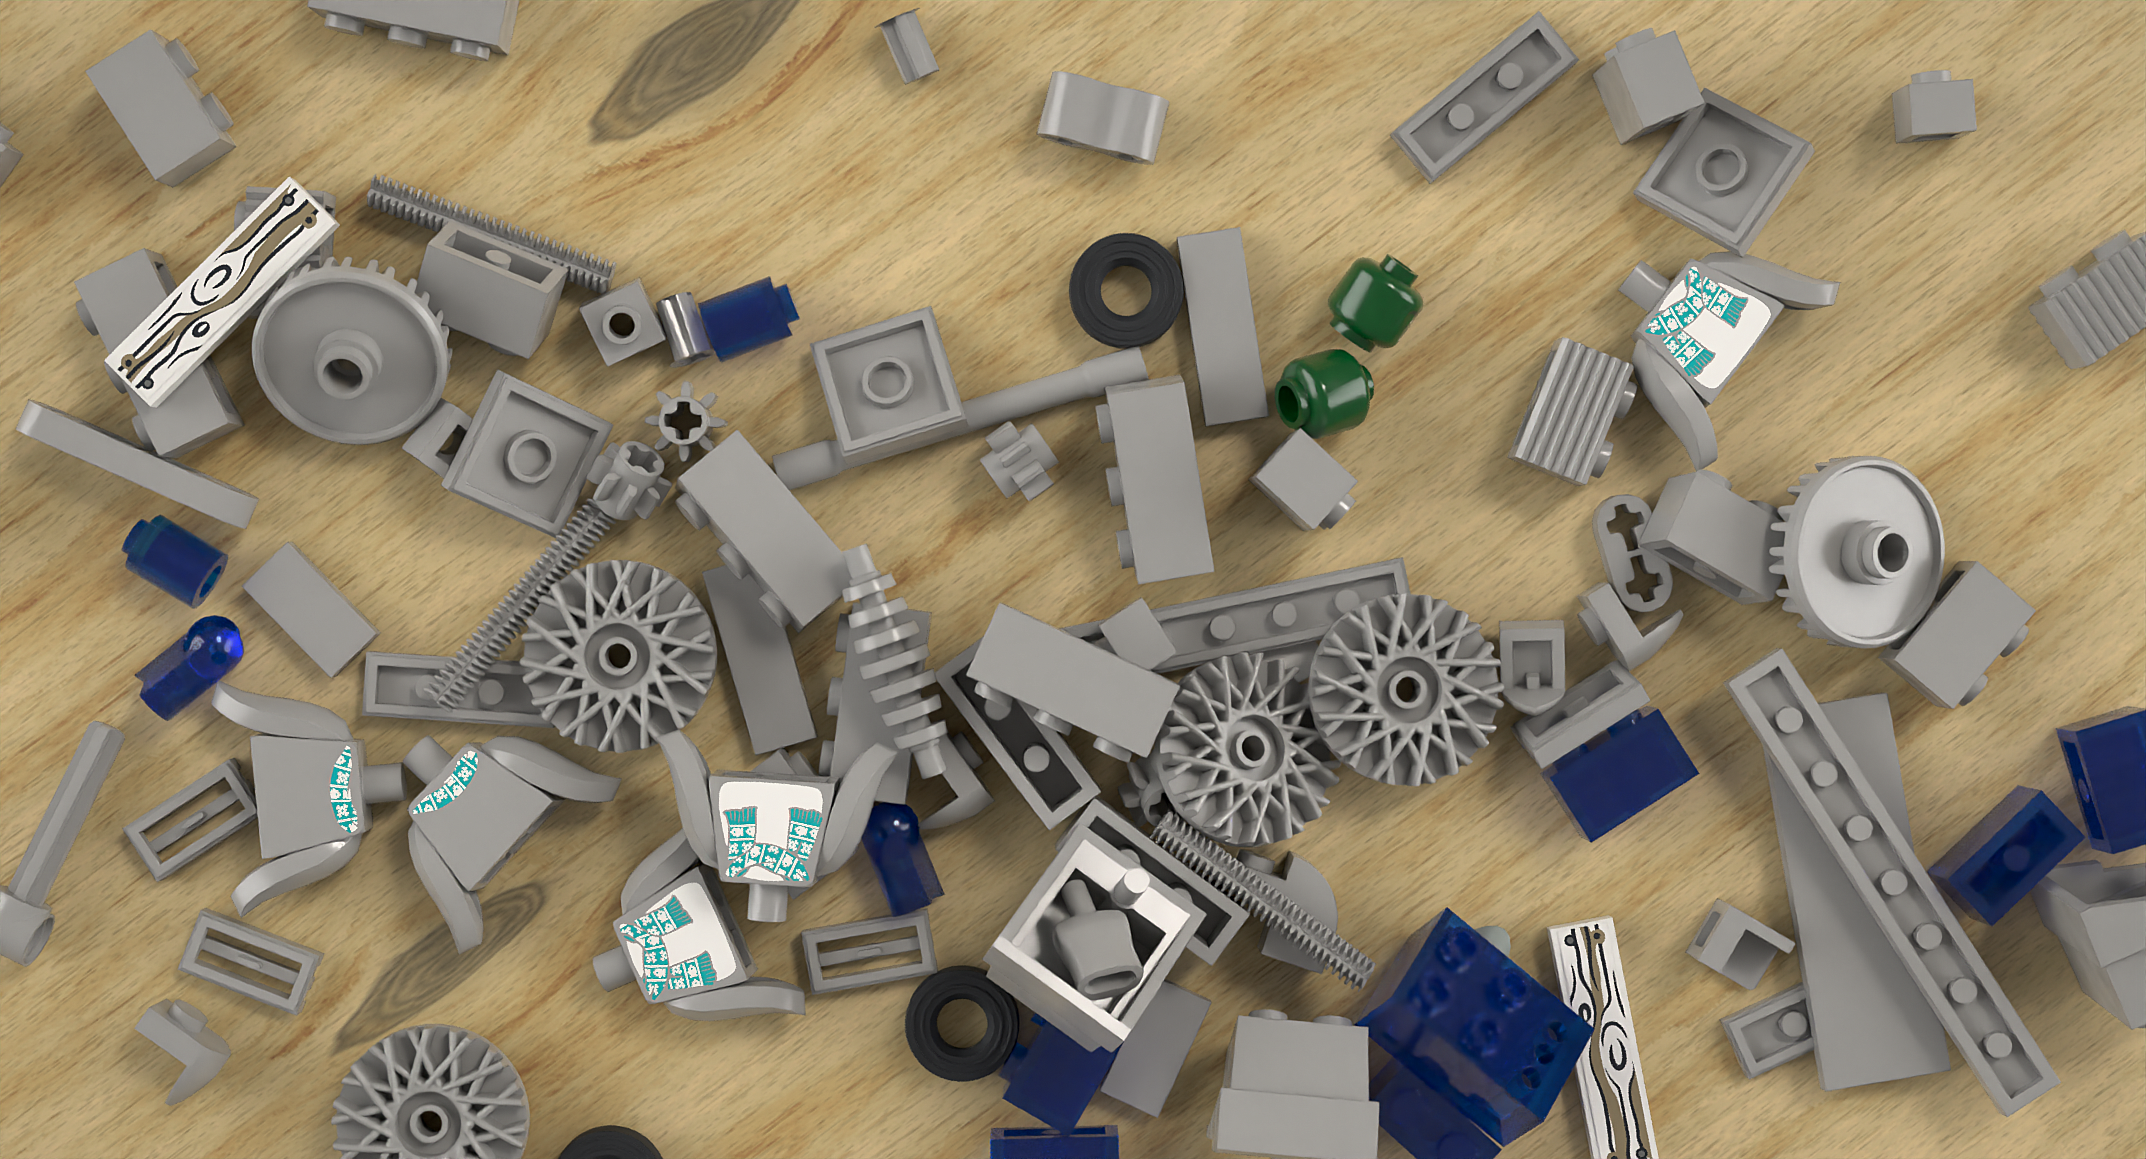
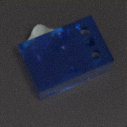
[1354,907,1595,1147]

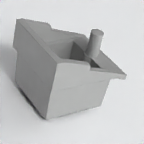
[982,823,1207,1053]
[2023,860,2146,1030]
[1206,1009,1379,1159]

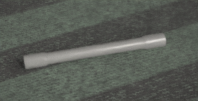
[772,346,1149,490]

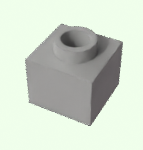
[1892,70,1977,144]
[579,277,667,367]
[402,398,473,479]
[1095,597,1177,671]

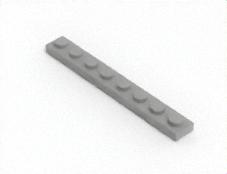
[1723,648,2061,1117]

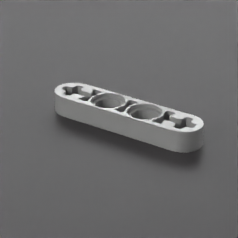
[16,399,259,529]

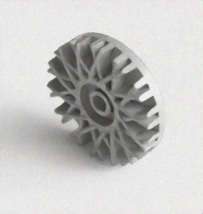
[252,257,453,445]
[1769,456,1945,649]
[520,560,717,753]
[1309,594,1504,786]
[1155,652,1341,847]
[331,1024,530,1159]

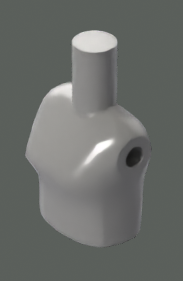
[1053,880,1144,1000]

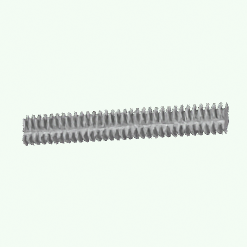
[367,174,617,294]
[423,498,616,713]
[1150,809,1376,993]

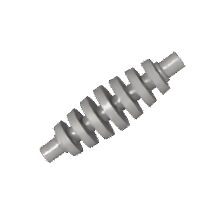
[842,543,947,779]

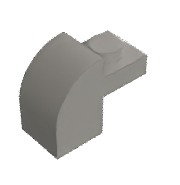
[1214,849,1338,974]

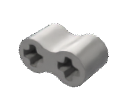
[1037,71,1170,165]

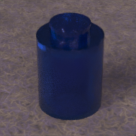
[698,276,801,363]
[122,515,228,609]

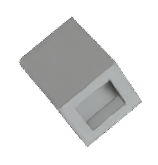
[1685,898,1796,990]

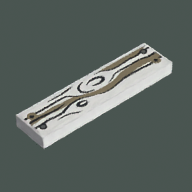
[104,177,340,408]
[1547,915,1659,1159]

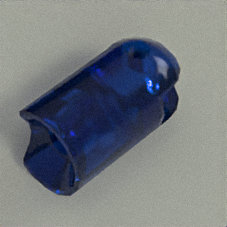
[135,615,244,721]
[861,802,945,917]

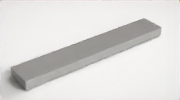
[1059,557,1411,674]

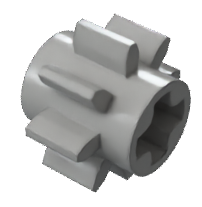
[645,381,728,462]
[980,421,1059,502]
[586,441,672,520]
[1118,749,1184,827]

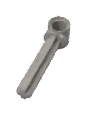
[0,721,125,967]

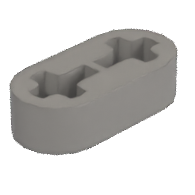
[1592,494,1673,612]

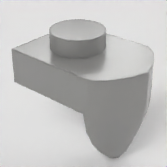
[1577,582,1683,671]
[1499,620,1565,716]
[918,730,995,830]
[134,999,231,1106]

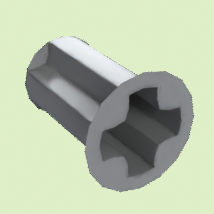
[874,8,939,85]
[656,292,718,368]

